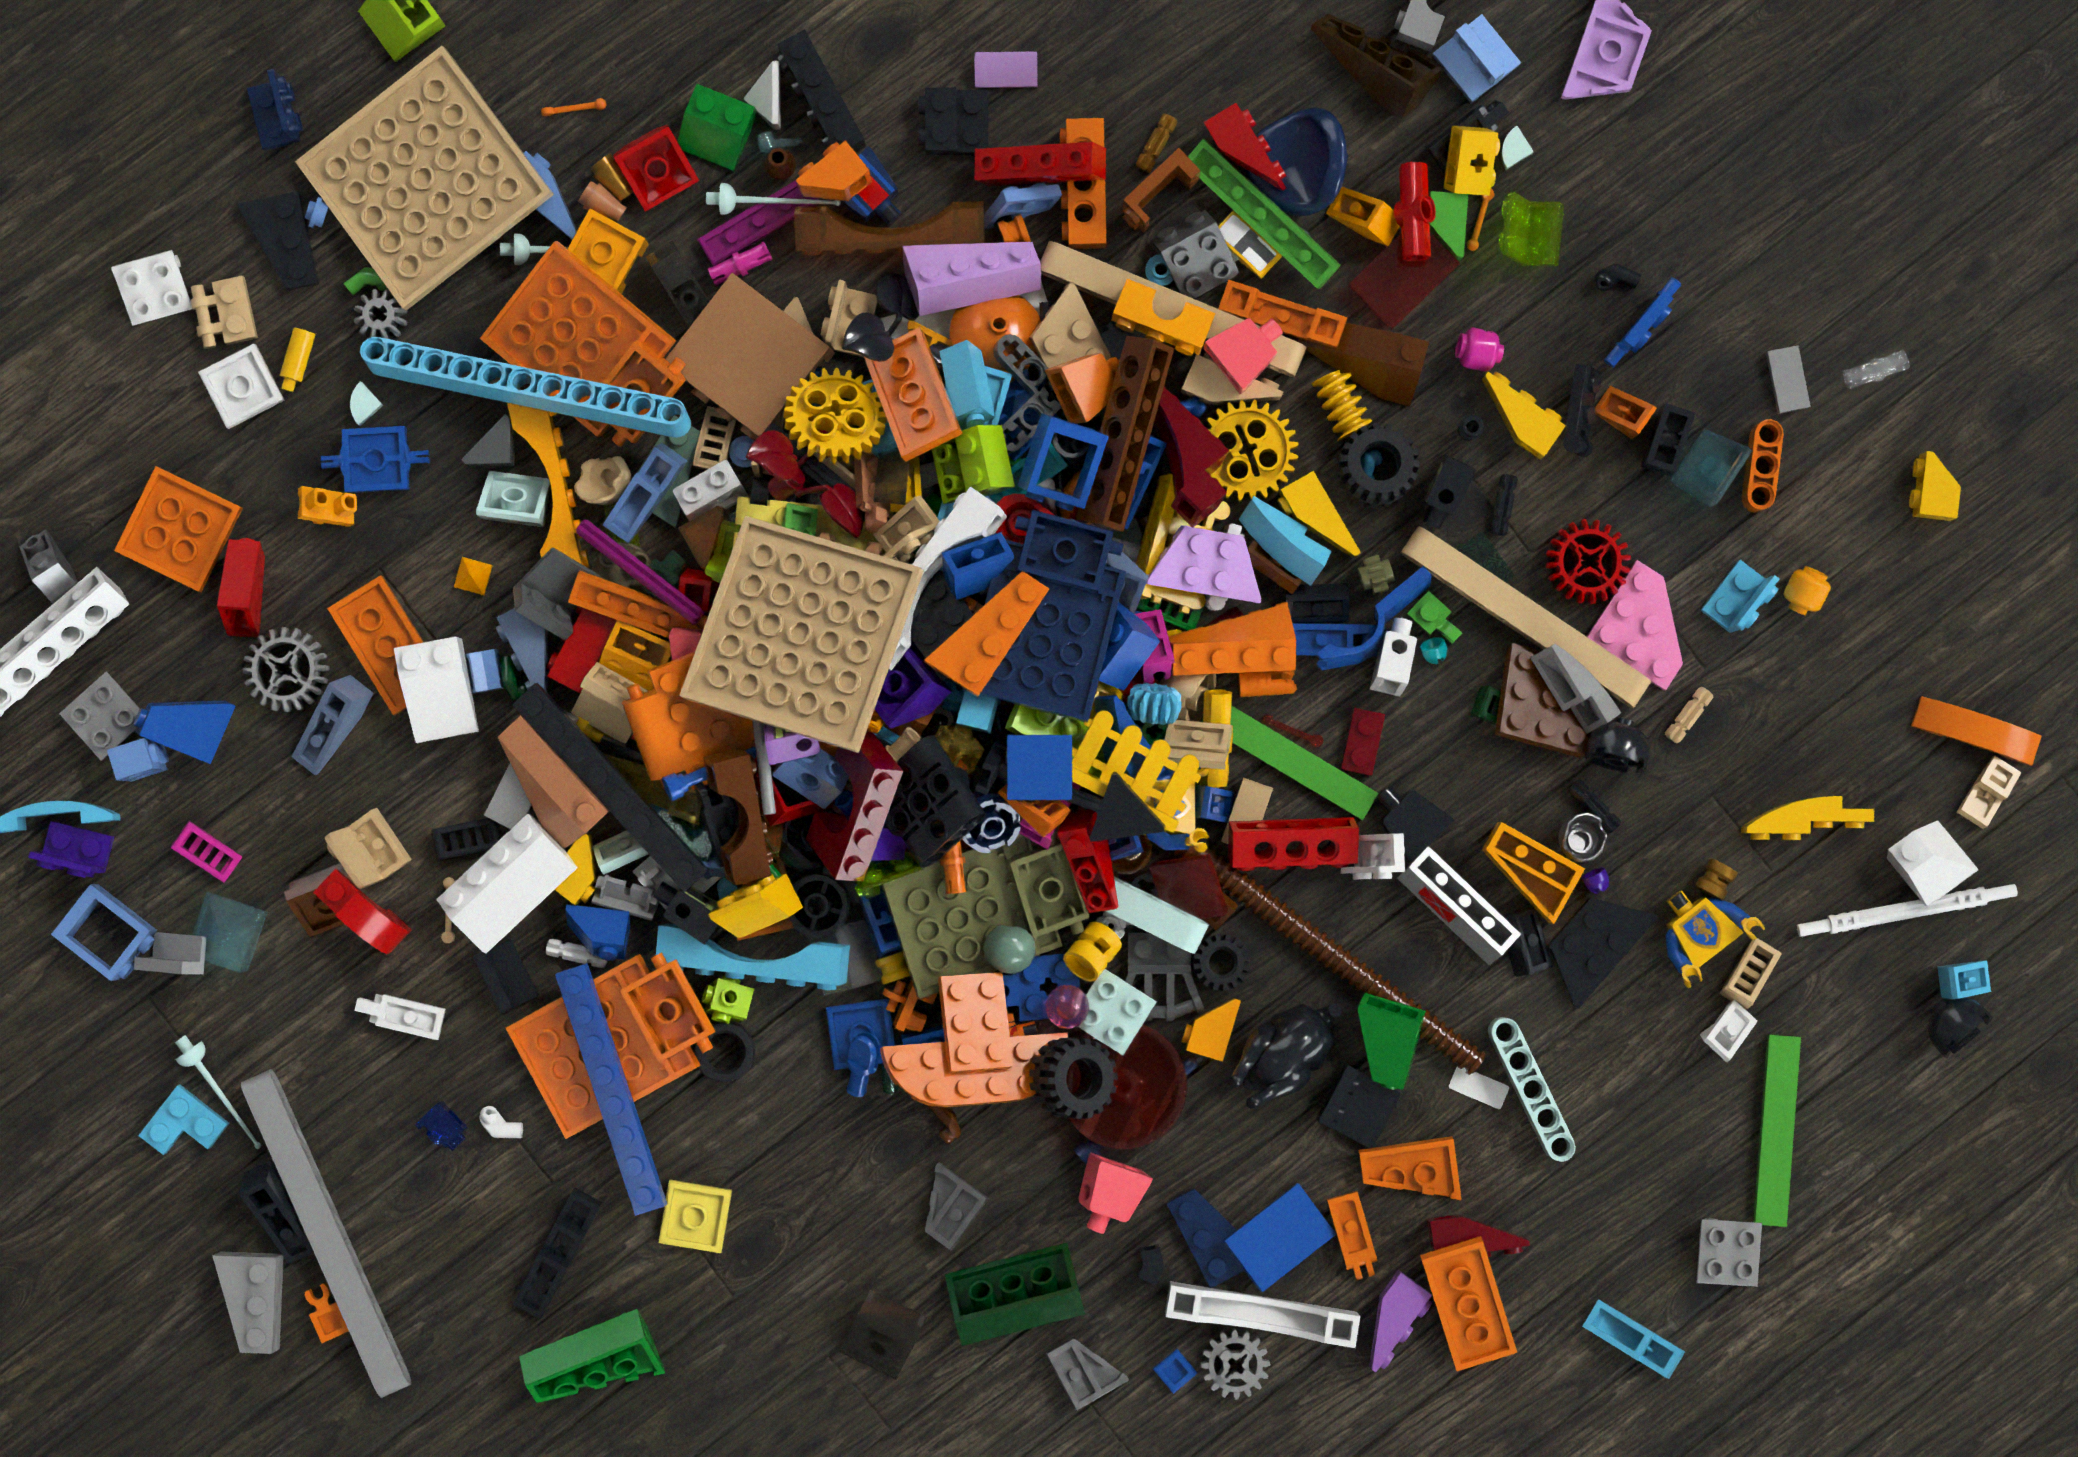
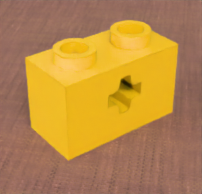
[1444,126,1500,196]

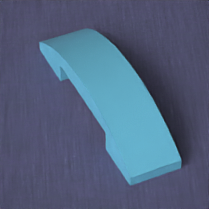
[0,801,120,833]

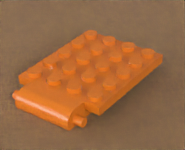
[480,241,686,447]
[622,652,755,790]
[506,952,716,1139]

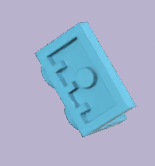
[1700,560,1779,633]

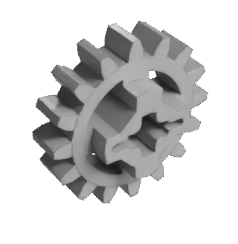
[1201,1328,1270,1400]

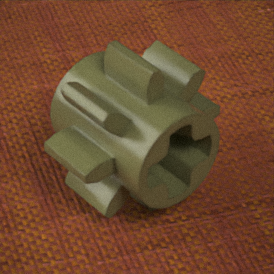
[1357,555,1395,595]

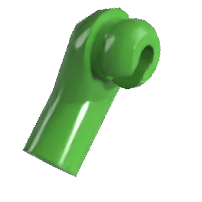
[344,267,388,296]

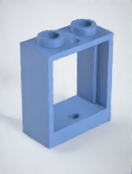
[51,884,157,981]

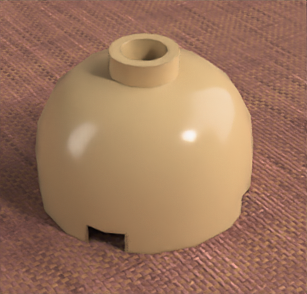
[1159,674,1216,722]

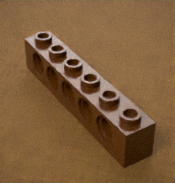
[1076,336,1174,532]

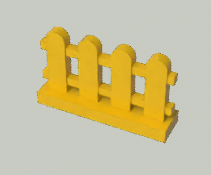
[1136,474,1230,614]
[1072,710,1201,833]

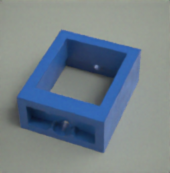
[1017,413,1109,511]

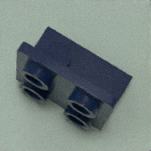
[247,69,303,151]

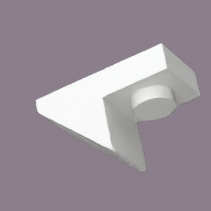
[1700,999,1757,1062]

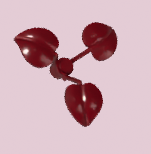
[746,430,864,538]

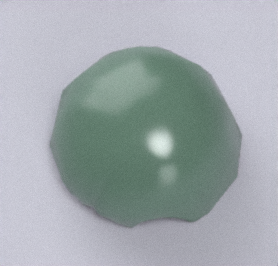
[983,925,1035,974]

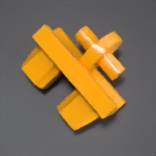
[298,486,357,527]

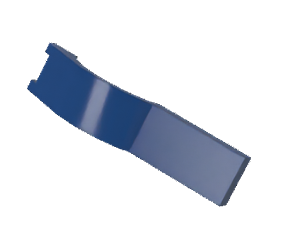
[1316,566,1432,670]

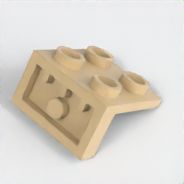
[821,280,878,358]
[571,662,648,743]

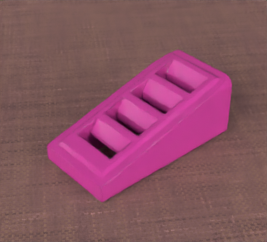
[171,820,242,883]

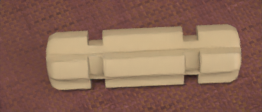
[1665,687,1713,743]

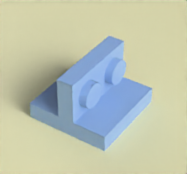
[1432,14,1521,104]

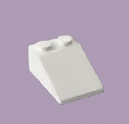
[394,636,479,743]

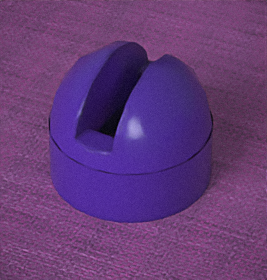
[1581,867,1609,894]

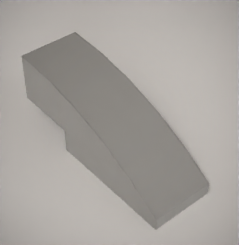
[1530,644,1621,734]

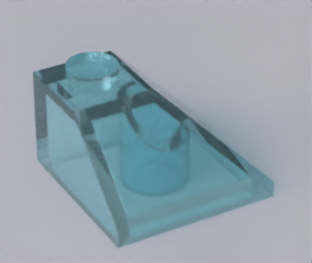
[192,892,267,973]

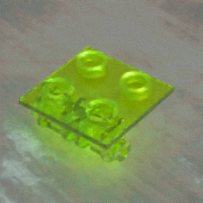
[854,853,923,899]

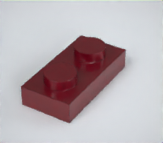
[1341,708,1385,776]

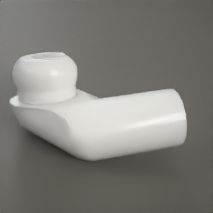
[479,1106,523,1138]

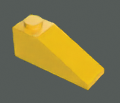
[1277,471,1361,558]

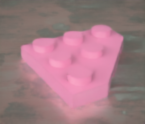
[1587,560,1683,691]

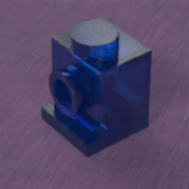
[415,1101,468,1151]

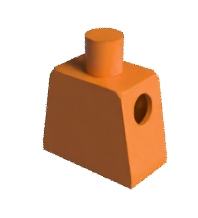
[1045,353,1120,424]

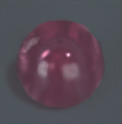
[1045,985,1089,1029]

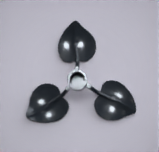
[842,273,948,387]

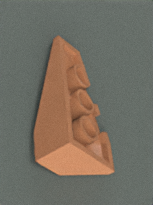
[498,715,609,849]

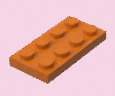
[864,327,963,462]
[327,575,424,716]
[1420,1236,1517,1371]

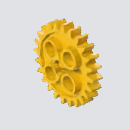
[783,368,887,464]
[1207,399,1299,502]

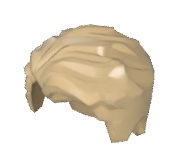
[574,456,631,505]

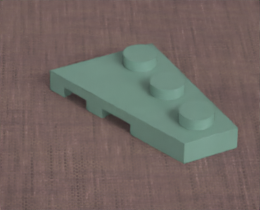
[637,415,700,529]

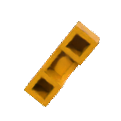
[1111,279,1216,356]

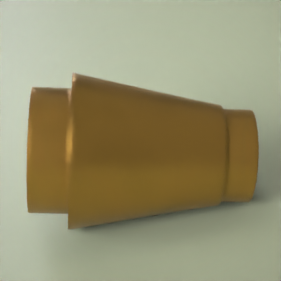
[590,154,633,202]

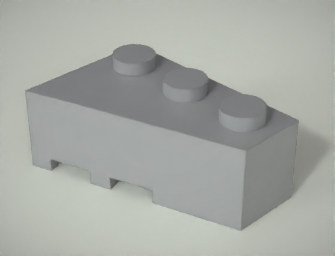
[212,1252,284,1354]

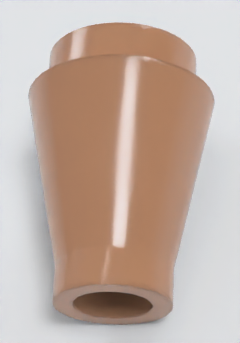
[578,181,626,223]

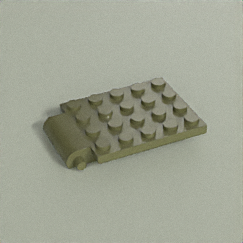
[880,832,1090,999]

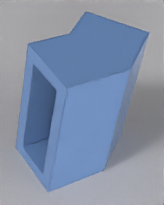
[465,649,504,694]

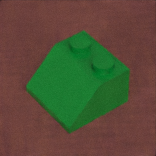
[677,83,758,172]

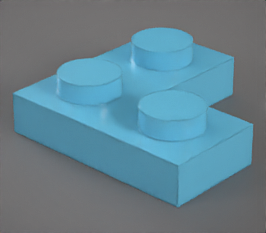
[138,1085,230,1155]

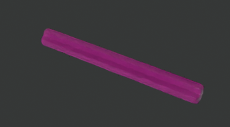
[576,519,704,624]

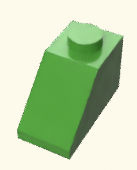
[1429,191,1468,262]

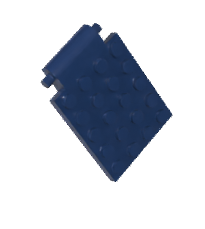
[963,510,1126,723]

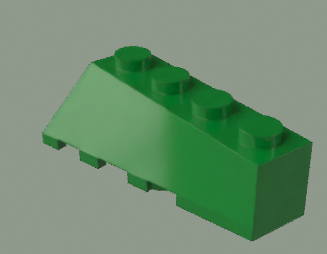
[519,1309,665,1403]

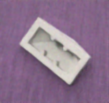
[744,61,781,130]

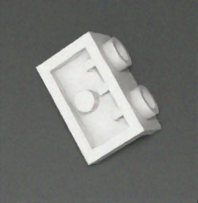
[673,460,749,527]

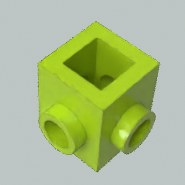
[702,976,754,1024]

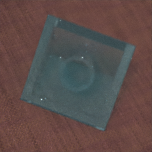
[1670,429,1752,508]

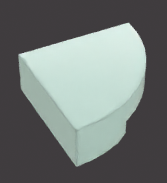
[1501,126,1533,170]
[350,381,383,426]

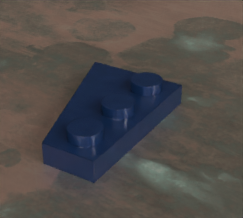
[1166,1188,1244,1288]

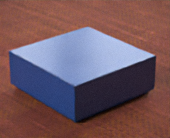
[1153,1348,1198,1394]

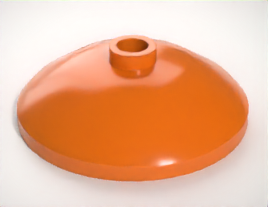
[949,295,1041,373]

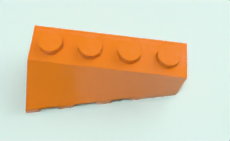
[1168,602,1296,676]

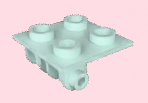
[1069,969,1157,1055]

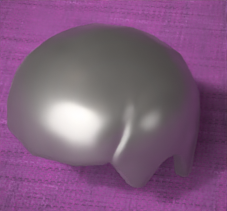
[1558,812,1607,862]

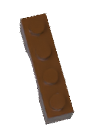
[703,748,773,885]

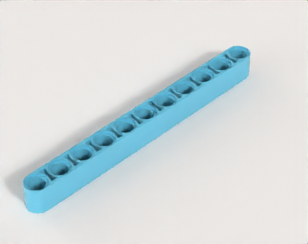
[360,337,691,437]

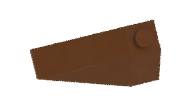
[1297,322,1429,407]

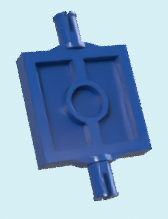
[1604,277,1681,368]
[321,426,430,493]

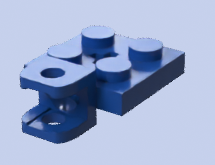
[1003,954,1081,1021]

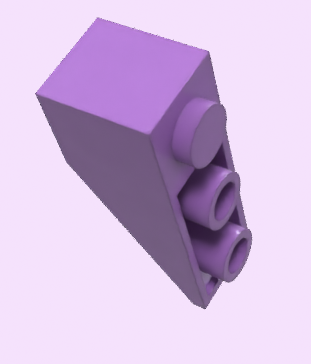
[1369,1269,1432,1372]

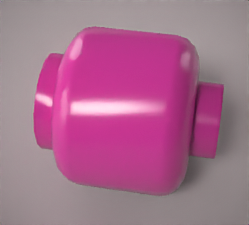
[1455,328,1504,372]

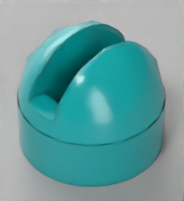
[1420,637,1447,664]

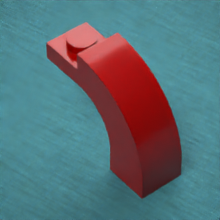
[313,868,412,954]

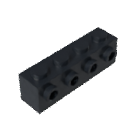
[776,29,866,152]

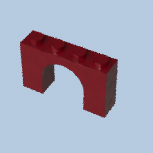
[806,731,903,881]

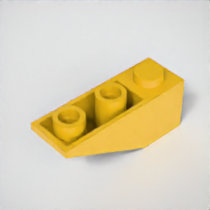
[1482,372,1566,460]

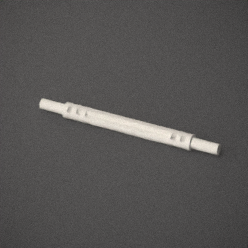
[1797,884,2017,937]

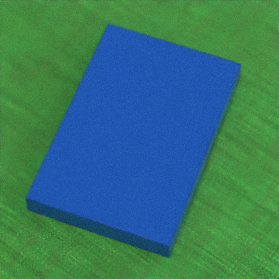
[1223,1183,1336,1292]

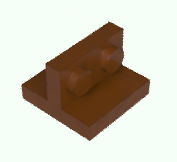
[284,863,346,937]

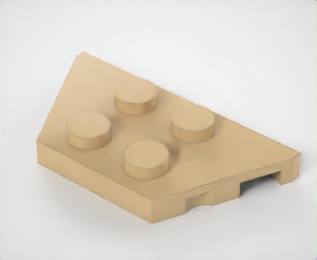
[1030,282,1115,379]

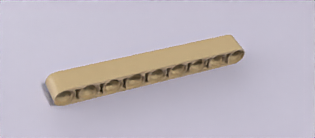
[1040,241,1307,377]
[1401,526,1651,708]

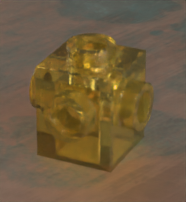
[935,725,985,775]

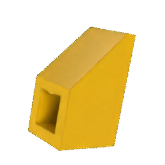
[1909,451,1961,521]

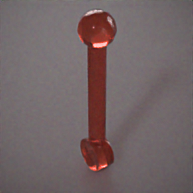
[1262,714,1324,747]

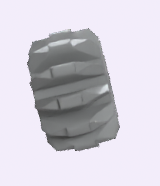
[354,289,408,339]

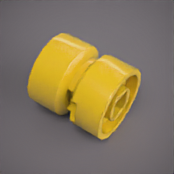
[1064,921,1122,982]

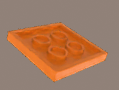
[114,466,243,593]

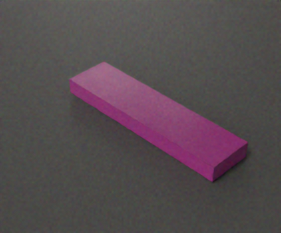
[697,180,819,266]

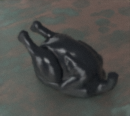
[1228,1004,1342,1109]

